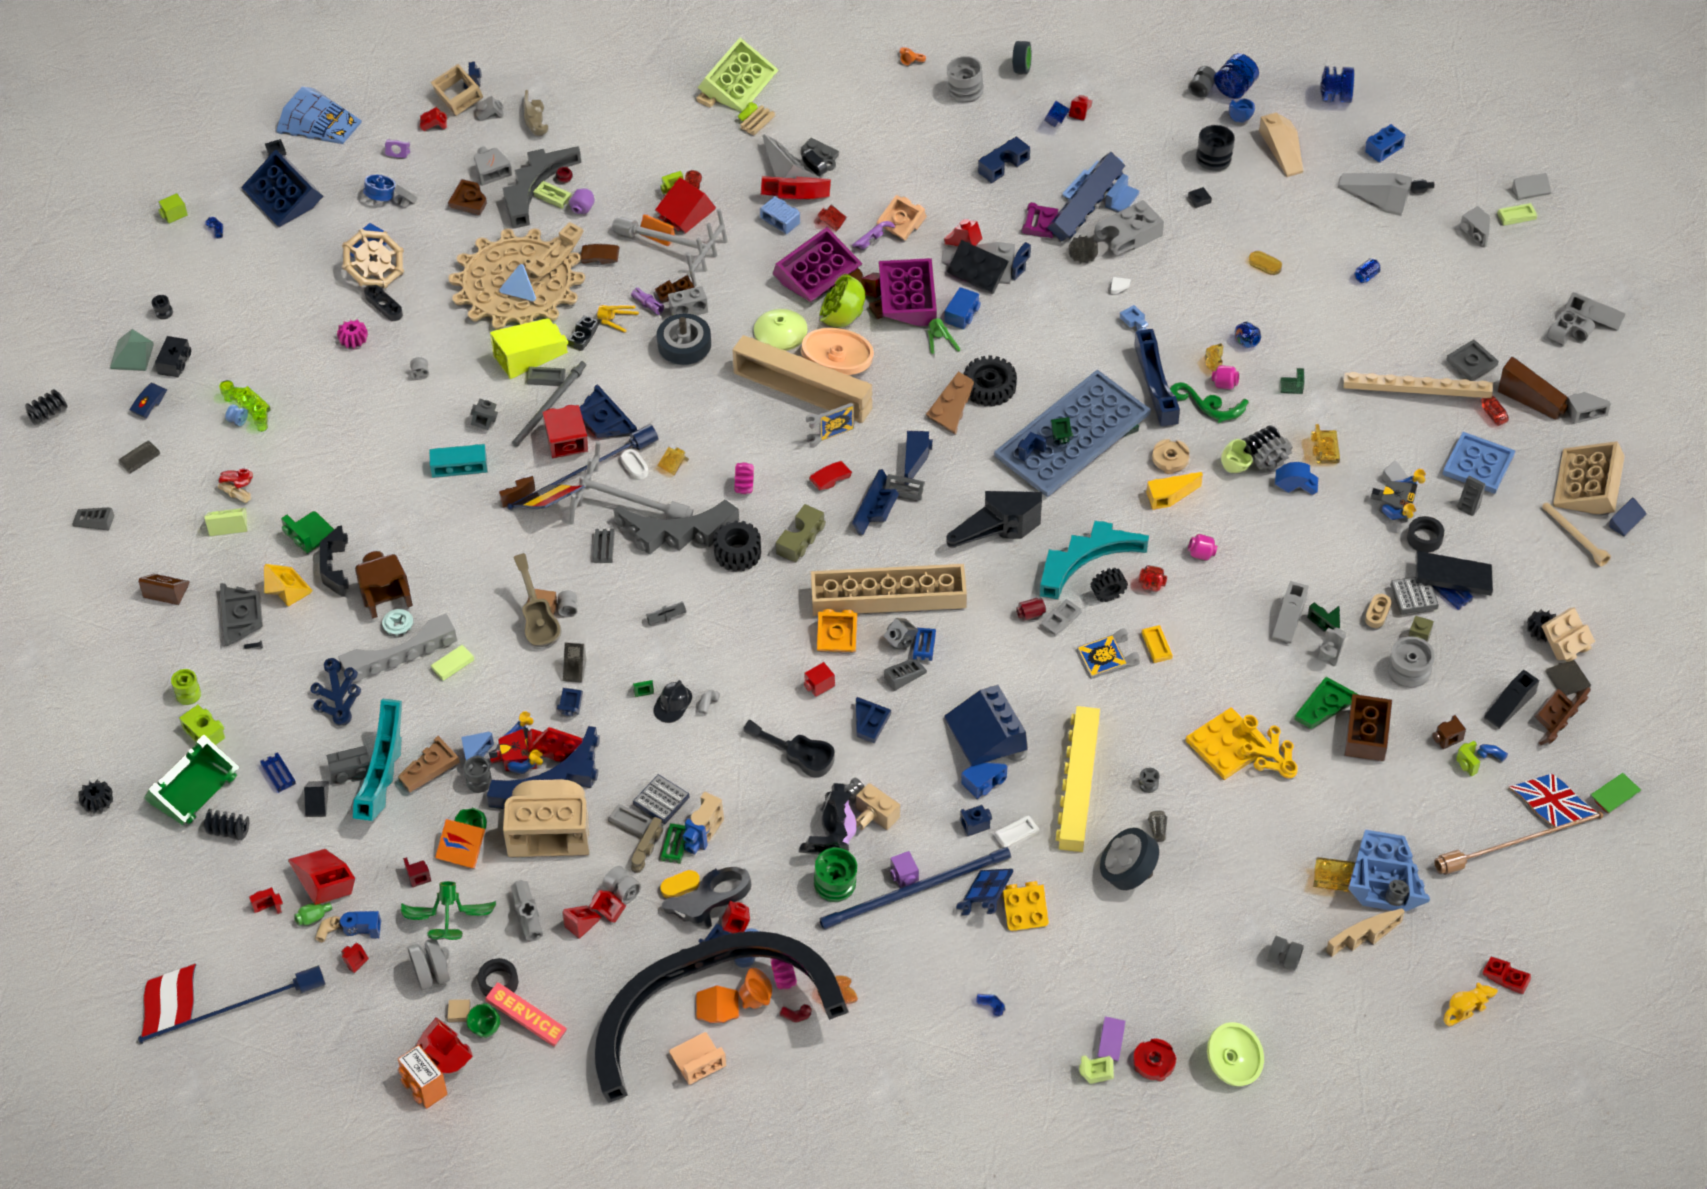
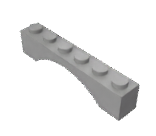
[338,613,457,683]

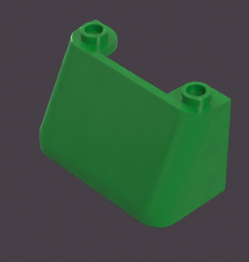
[144,735,239,825]

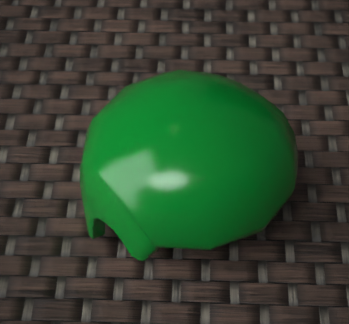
[454,808,487,830]
[466,1003,501,1038]

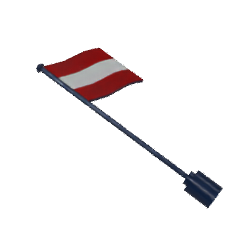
[138,963,326,1044]

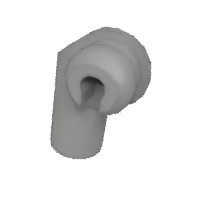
[698,690,720,714]

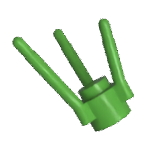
[928,319,961,354]

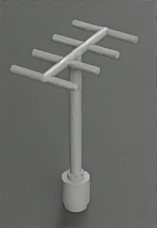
[612,209,728,286]
[570,441,694,524]

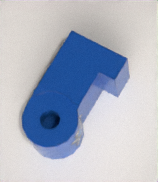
[340,911,382,939]

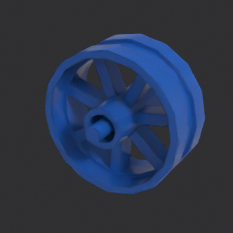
[363,174,396,201]

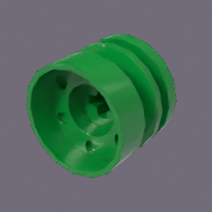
[814,848,858,902]

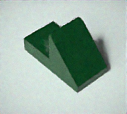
[1307,602,1340,633]

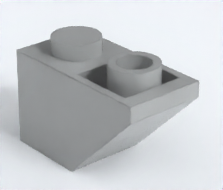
[1460,206,1490,247]

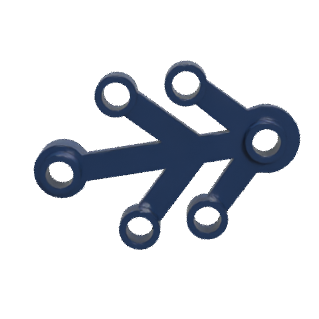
[310,658,361,725]

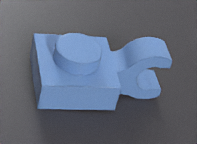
[1120,305,1149,331]

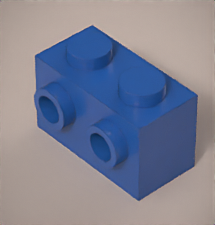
[1365,124,1406,163]

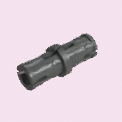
[646,601,686,626]

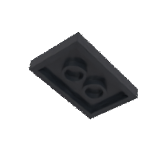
[947,240,1009,293]

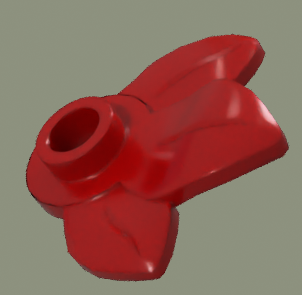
[219,468,253,489]

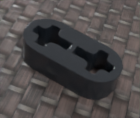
[801,149,827,176]

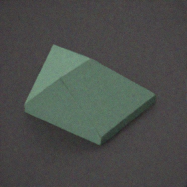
[110,329,154,371]

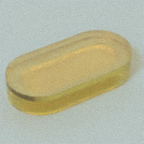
[1249,251,1282,275]

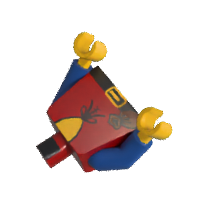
[489,711,543,774]

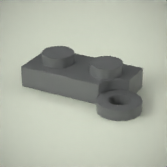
[801,138,839,171]

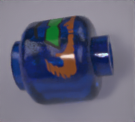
[1234,321,1261,348]

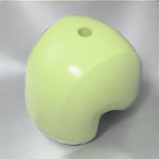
[1221,439,1253,473]

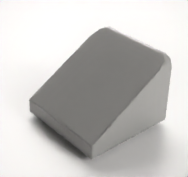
[1382,461,1408,482]

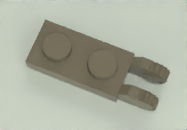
[631,817,663,873]

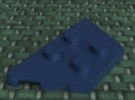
[579,384,637,438]

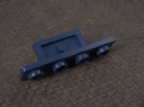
[852,469,899,535]

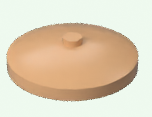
[801,328,874,375]

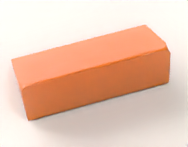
[640,214,675,246]

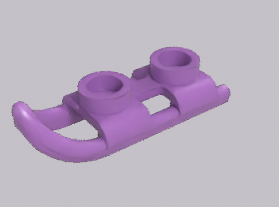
[852,221,895,250]

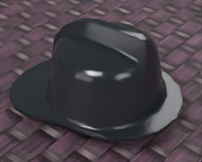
[654,680,692,723]

